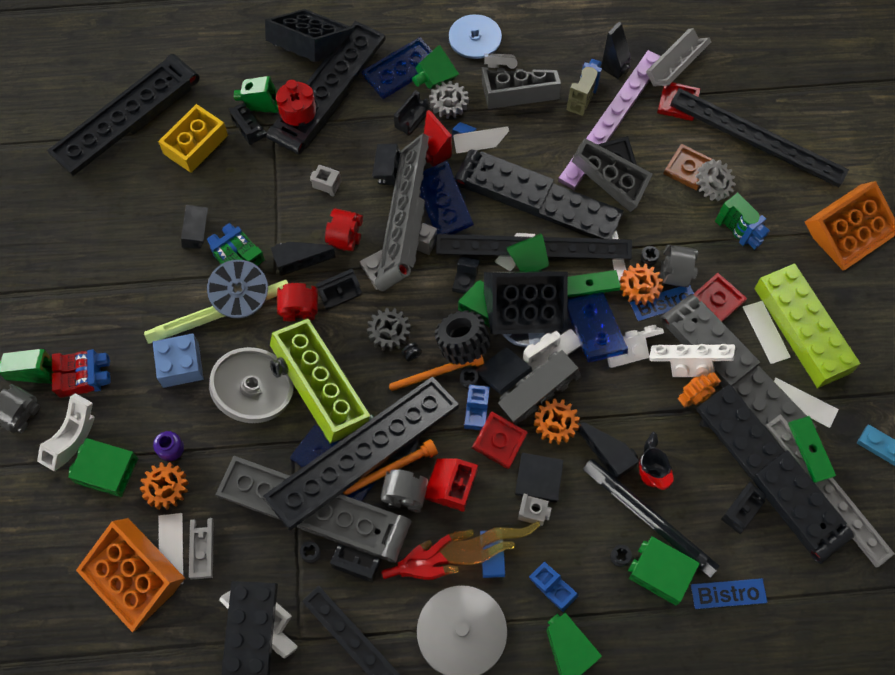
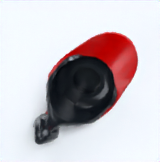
[639,431,674,490]

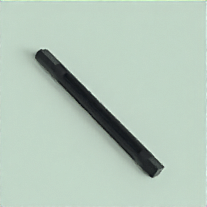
[583,459,720,578]

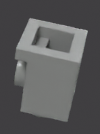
[310,165,341,197]
[416,223,437,255]
[517,494,551,526]

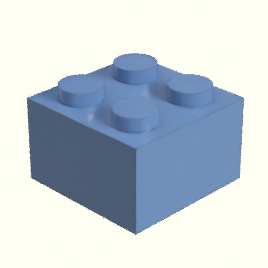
[152,334,204,388]

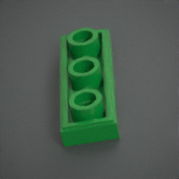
[568,270,621,298]
[788,416,836,483]

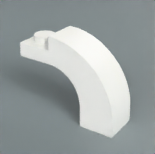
[37,394,95,471]

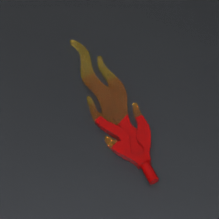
[382,521,540,580]

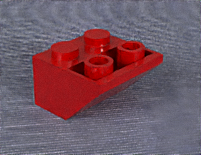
[425,459,478,512]

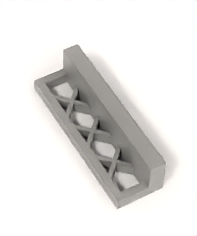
[646,28,711,86]

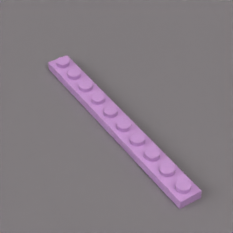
[558,50,661,190]

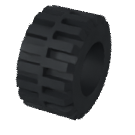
[435,310,490,365]

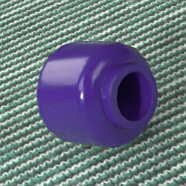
[153,431,184,462]

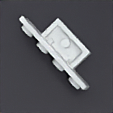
[582,325,664,368]
[515,329,582,385]
[649,344,735,377]
[219,591,298,658]

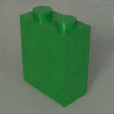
[68,438,138,497]
[628,536,700,606]

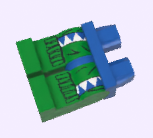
[715,192,770,250]
[207,223,265,266]

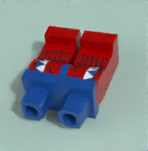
[52,349,111,398]

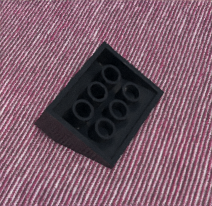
[265,9,354,62]
[484,271,568,335]

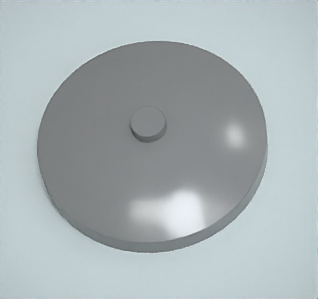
[209,347,294,423]
[417,586,507,675]

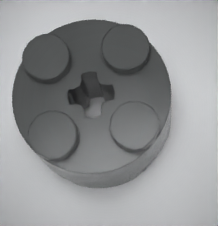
[660,245,698,287]
[0,384,40,433]
[381,470,428,512]

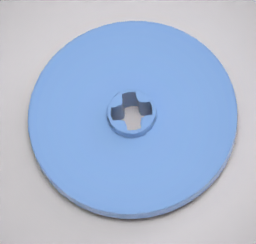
[449,14,502,59]

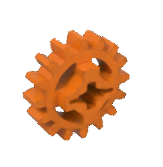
[620,263,663,305]
[678,372,721,408]
[534,399,580,445]
[140,462,189,510]

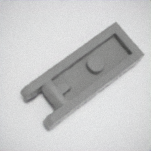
[189,518,214,579]

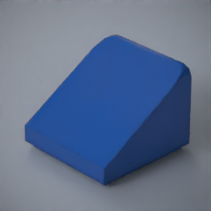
[452,122,476,138]

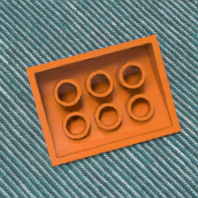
[805,181,895,270]
[76,518,185,632]

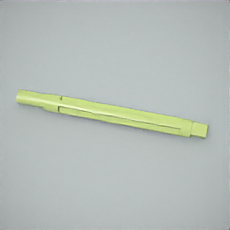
[144,280,288,344]

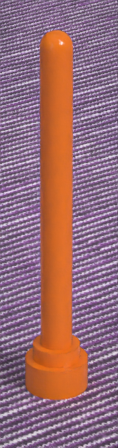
[389,355,484,391]
[343,439,438,495]

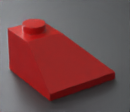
[424,110,452,168]

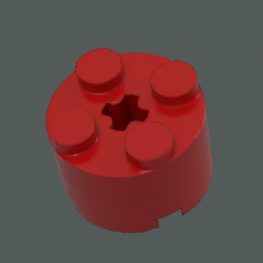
[276,80,316,126]
[325,208,363,251]
[277,283,318,322]

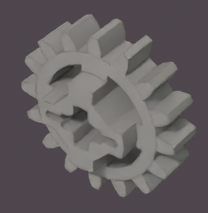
[429,81,469,119]
[696,159,736,201]

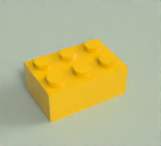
[158,104,228,173]

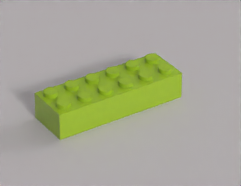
[754,263,861,388]
[270,318,370,444]

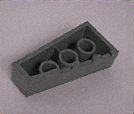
[482,67,561,109]
[571,138,652,213]
[498,350,582,425]

